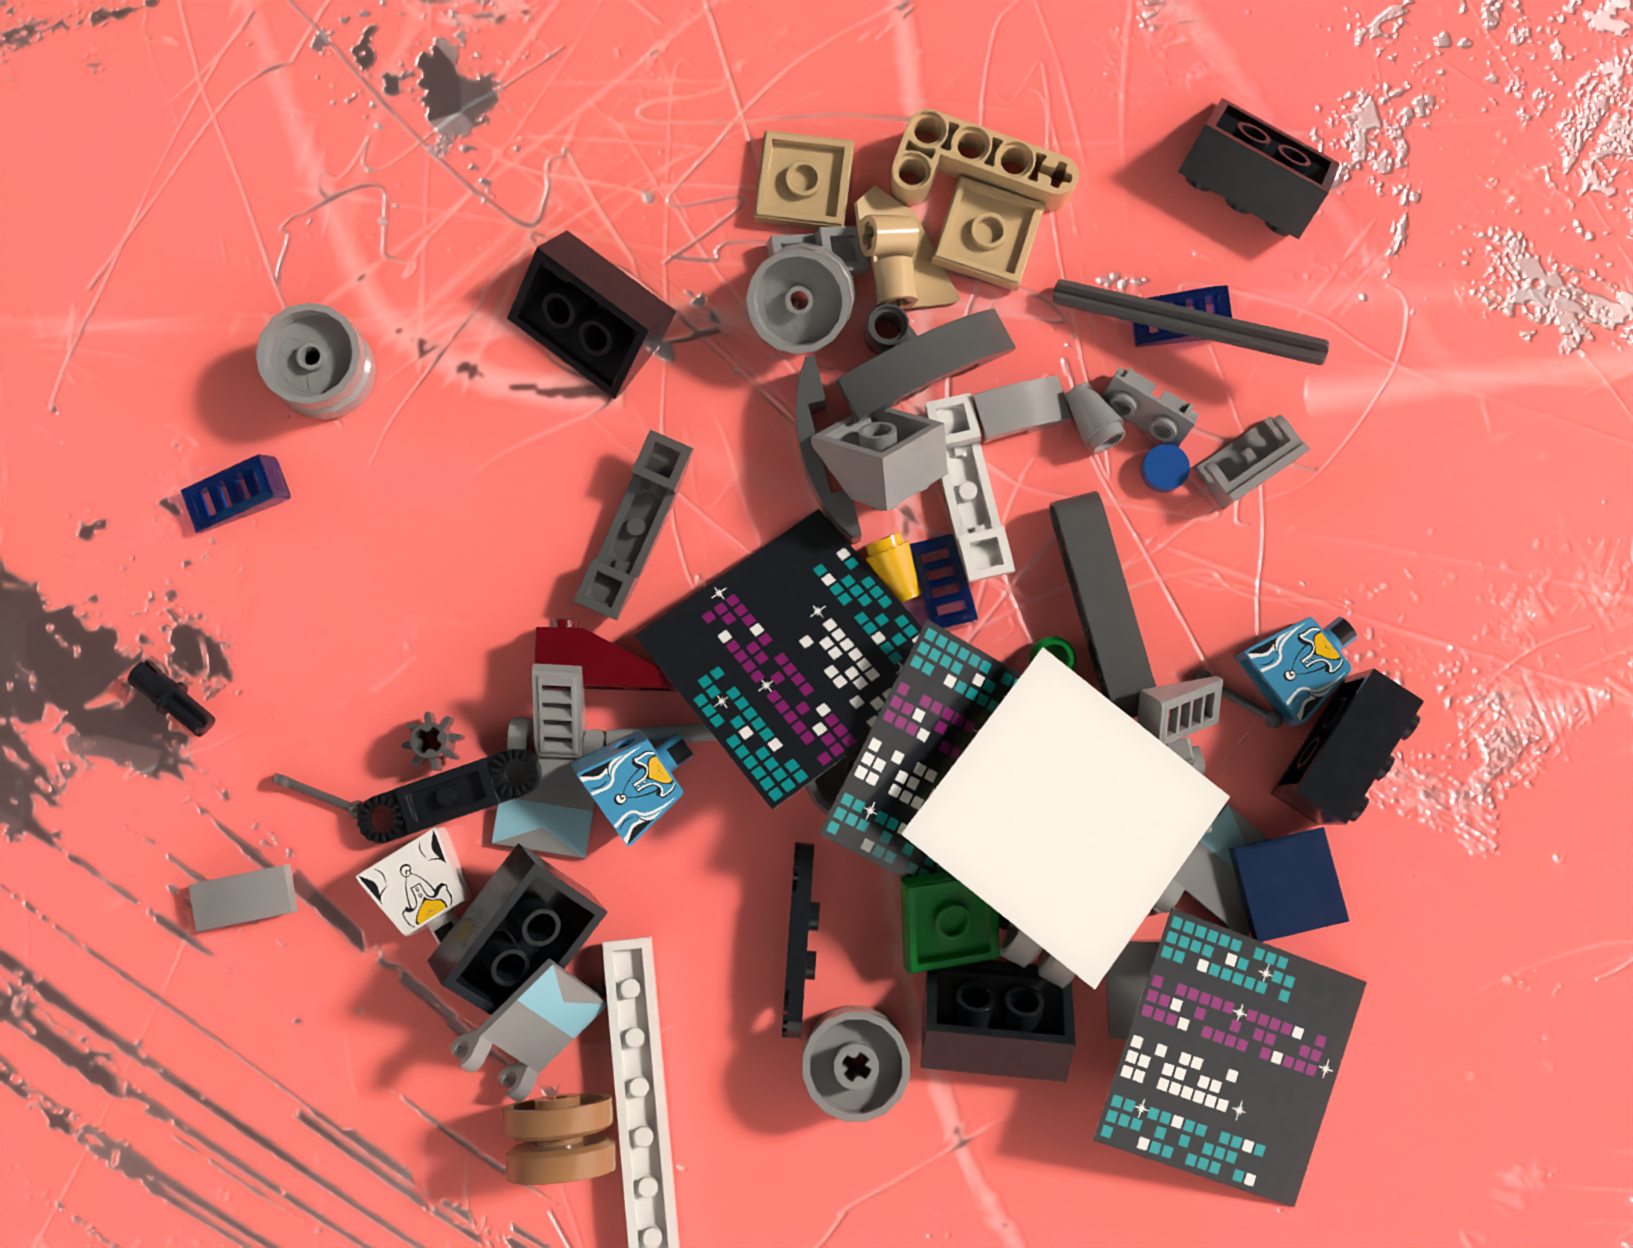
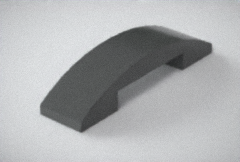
[836,308,1016,422]
[796,355,862,544]
[573,429,694,621]

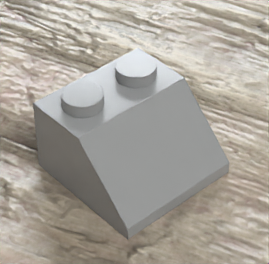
[811,408,948,511]

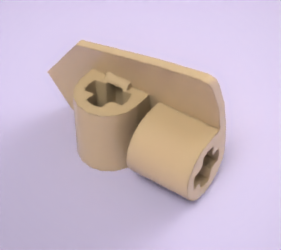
[854,185,960,309]

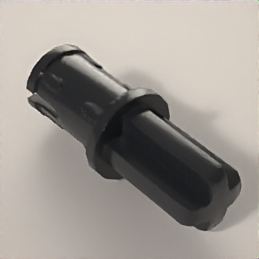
[127,659,216,737]

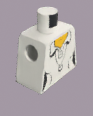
[355,827,472,945]

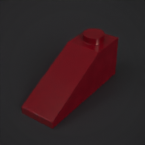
[534,619,678,692]

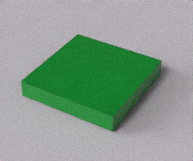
[900,871,1000,974]

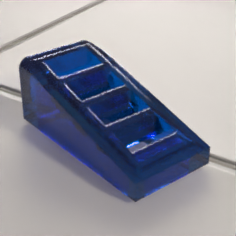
[1132,285,1232,348]
[180,454,291,533]
[910,533,979,631]

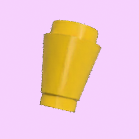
[865,531,921,603]

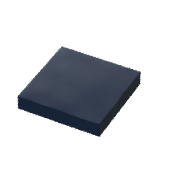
[1228,827,1350,942]

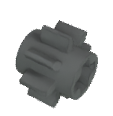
[401,711,465,771]

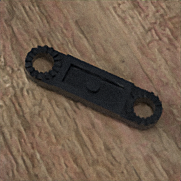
[356,749,542,843]
[782,842,820,1039]

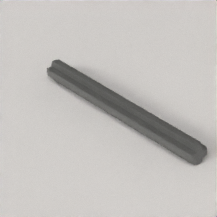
[1053,279,1330,366]

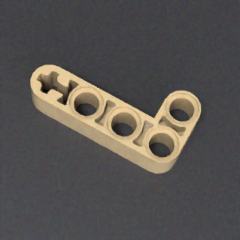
[890,109,1079,211]

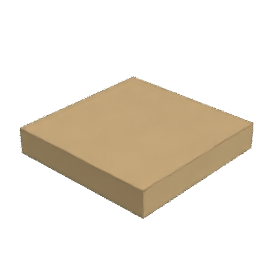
[753,130,855,230]
[931,175,1046,292]

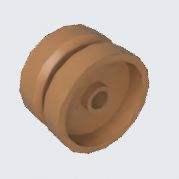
[502,1093,617,1185]

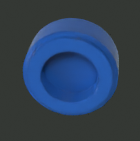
[1141,444,1190,493]

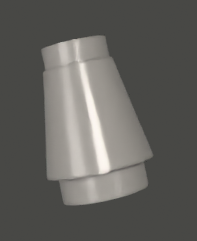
[1065,382,1126,454]

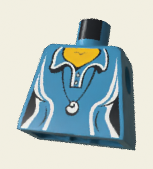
[1234,616,1357,727]
[570,730,694,847]

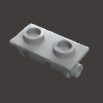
[1101,367,1199,447]

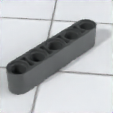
[1049,491,1156,718]

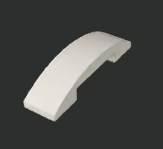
[925,393,1015,583]

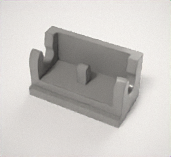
[1194,414,1311,510]

